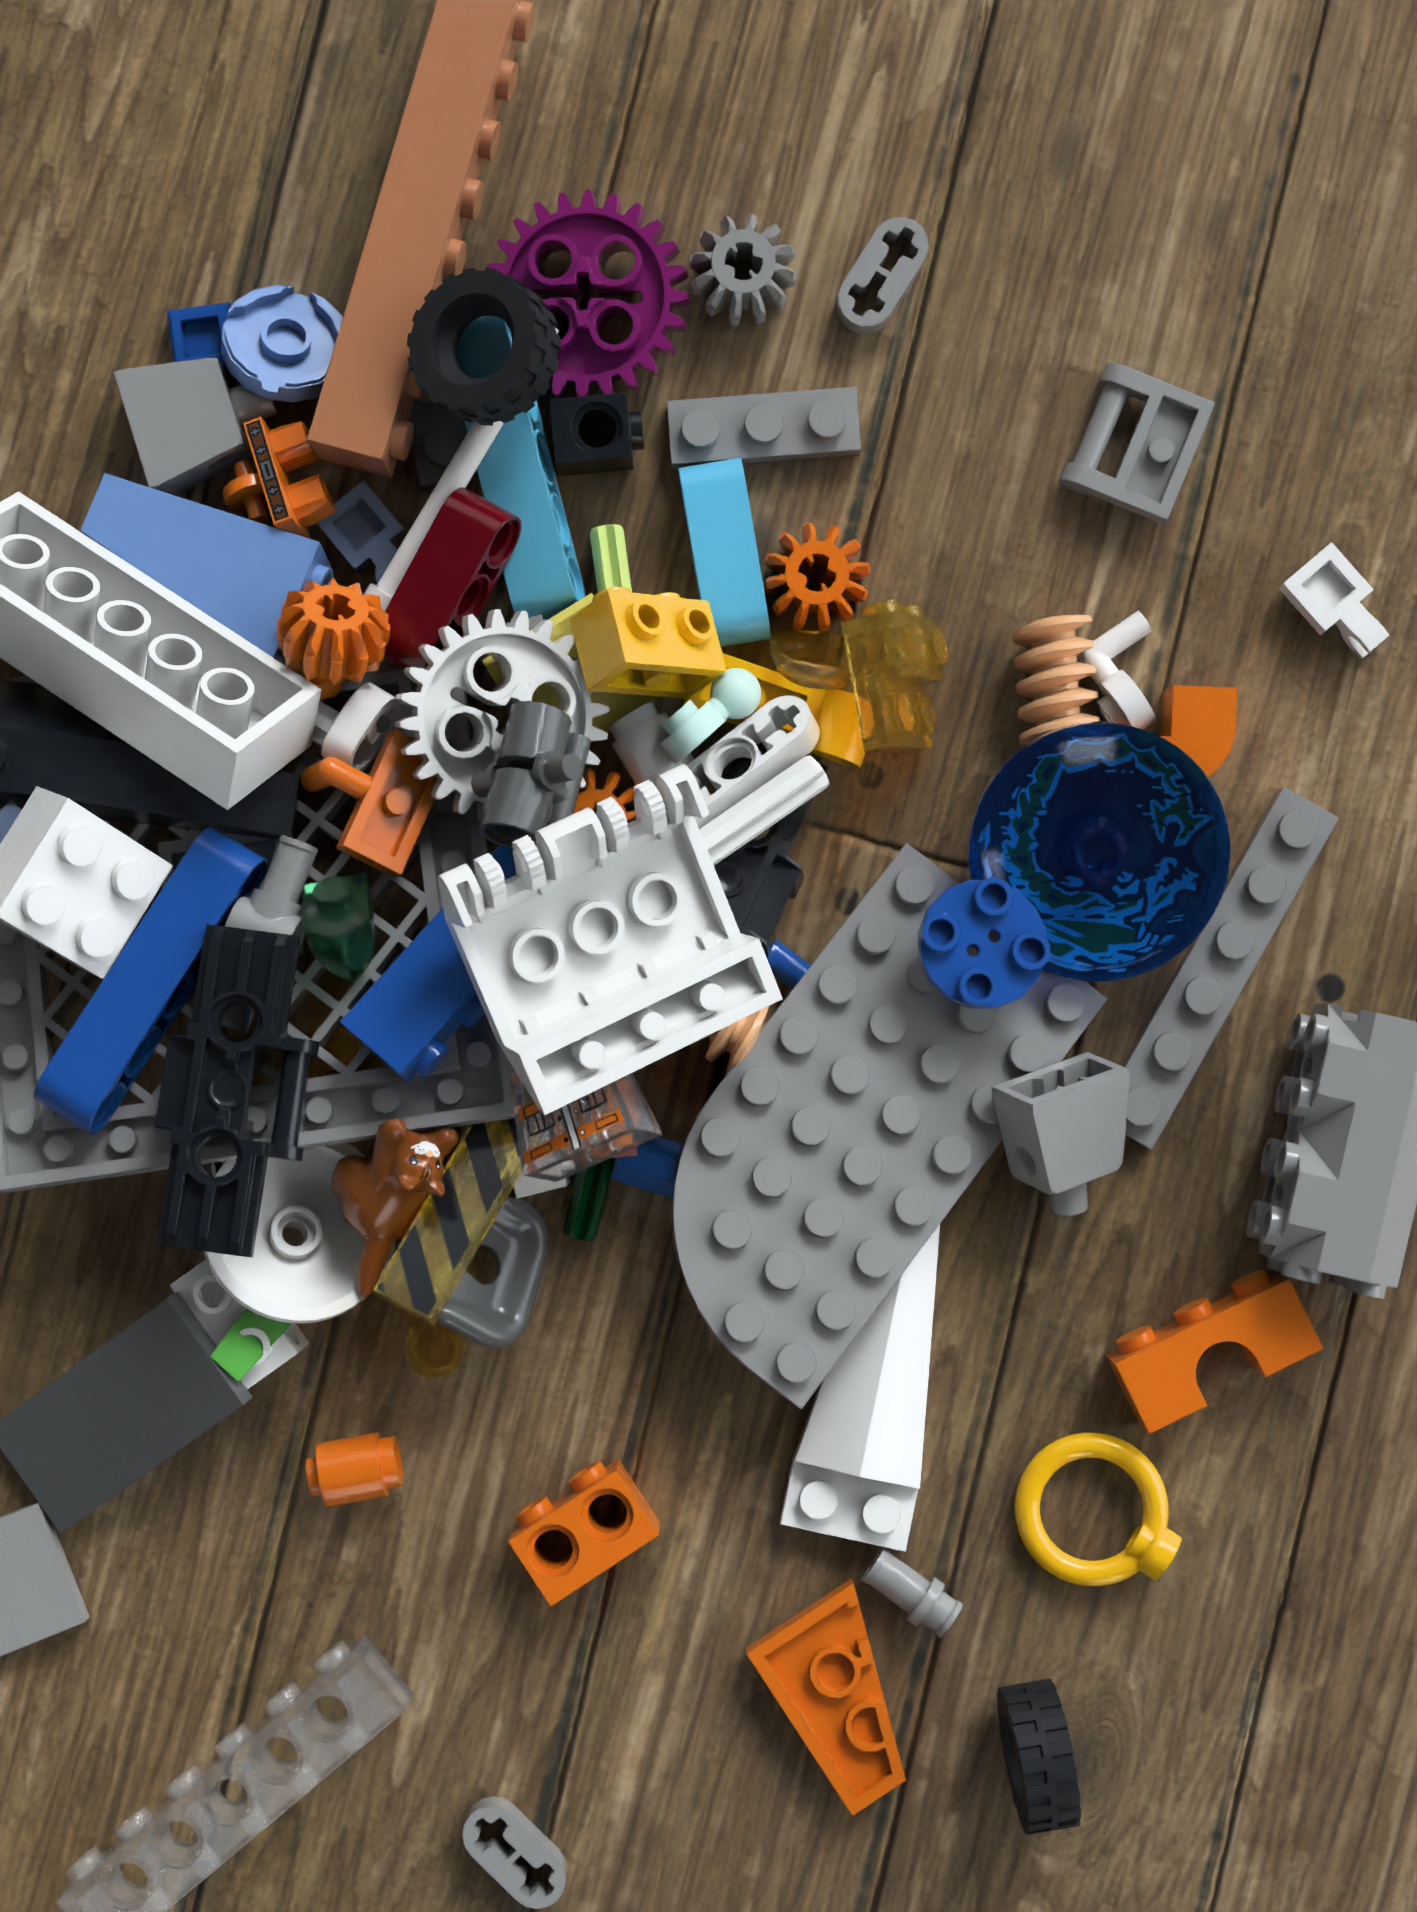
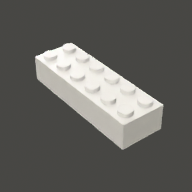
[0,492,322,810]

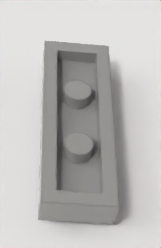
[667,387,861,469]

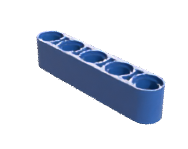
[33,827,269,1135]

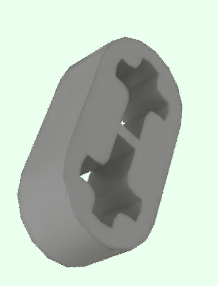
[837,217,928,335]
[462,1796,568,1909]

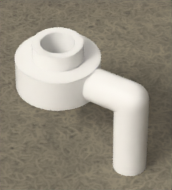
[1079,611,1157,735]

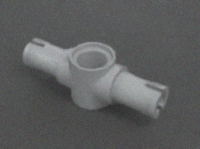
[221,835,318,1034]

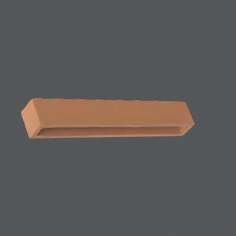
[307,0,536,478]

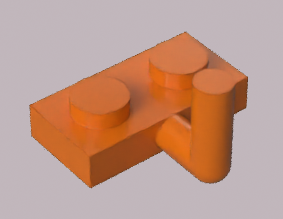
[300,729,438,877]

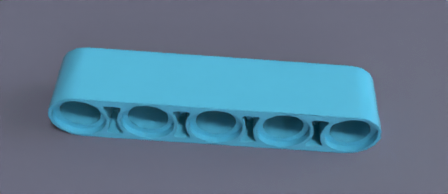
[456,316,586,620]

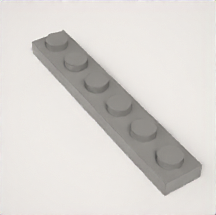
[1122,787,1339,1150]

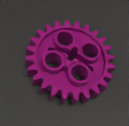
[487,189,691,399]

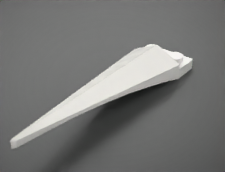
[779,1224,940,1552]

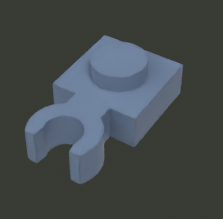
[317,480,407,583]

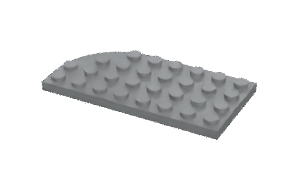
[671,843,1107,1409]

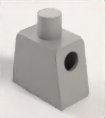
[114,358,279,496]
[992,1052,1130,1216]

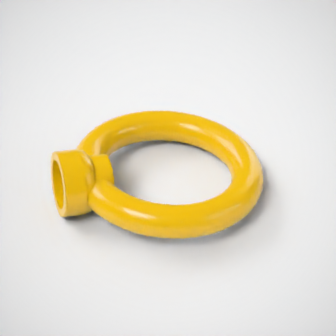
[1014,1432,1182,1586]

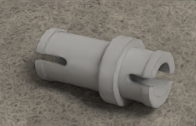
[861,1547,963,1638]

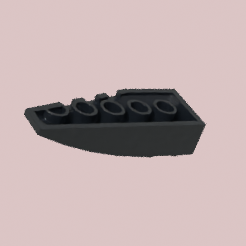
[0,680,301,839]

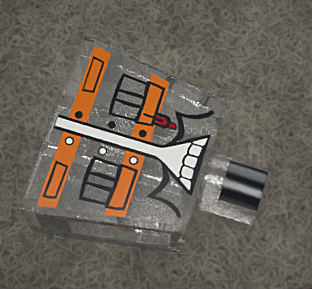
[510,1069,662,1182]

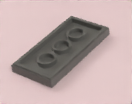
[0,1291,253,1534]

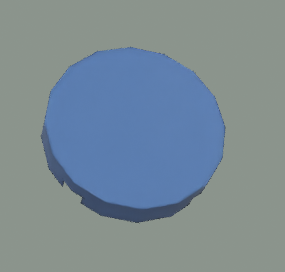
[221,285,343,403]

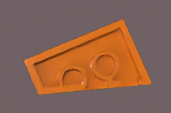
[746,1578,906,1816]

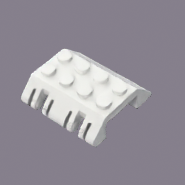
[437,764,783,1115]

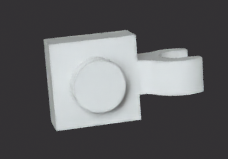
[1279,542,1389,659]

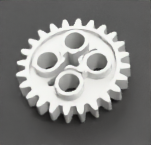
[395,609,609,821]

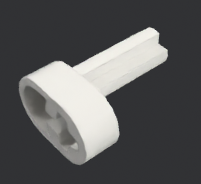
[311,682,401,772]

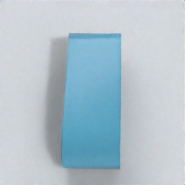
[678,458,771,647]

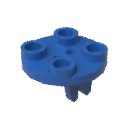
[918,878,1050,1009]

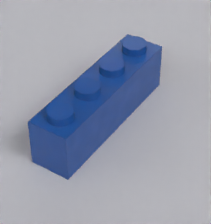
[340,845,516,1084]

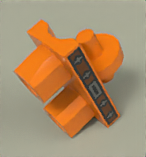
[222,416,336,539]

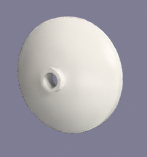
[204,1143,396,1324]

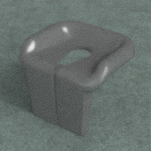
[372,1177,549,1349]

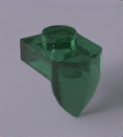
[302,873,375,983]

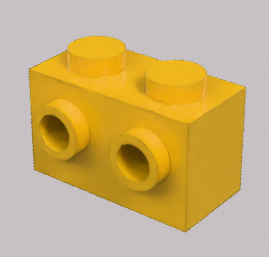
[570,587,727,699]

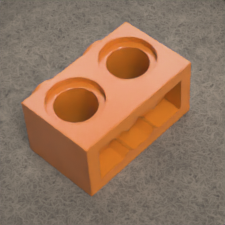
[508,1459,660,1607]

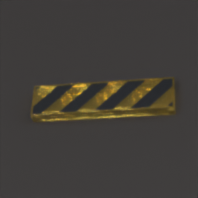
[372,1073,558,1326]

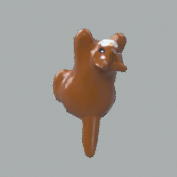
[331,1118,459,1297]

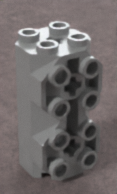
[1246,1003,1417,1299]

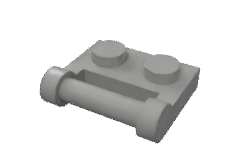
[1059,363,1215,525]

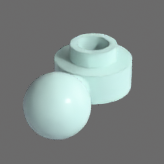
[660,668,762,763]

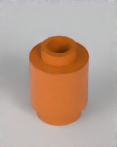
[306,1432,404,1507]

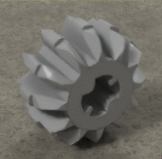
[689,213,797,326]

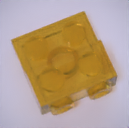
[841,600,948,753]

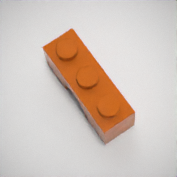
[1105,1269,1324,1434]

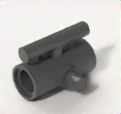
[471,701,591,849]

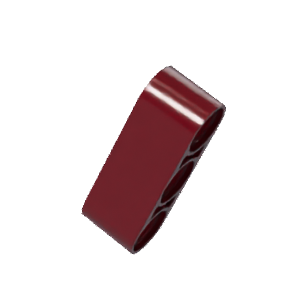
[384,487,522,669]

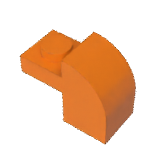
[1113,685,1237,788]

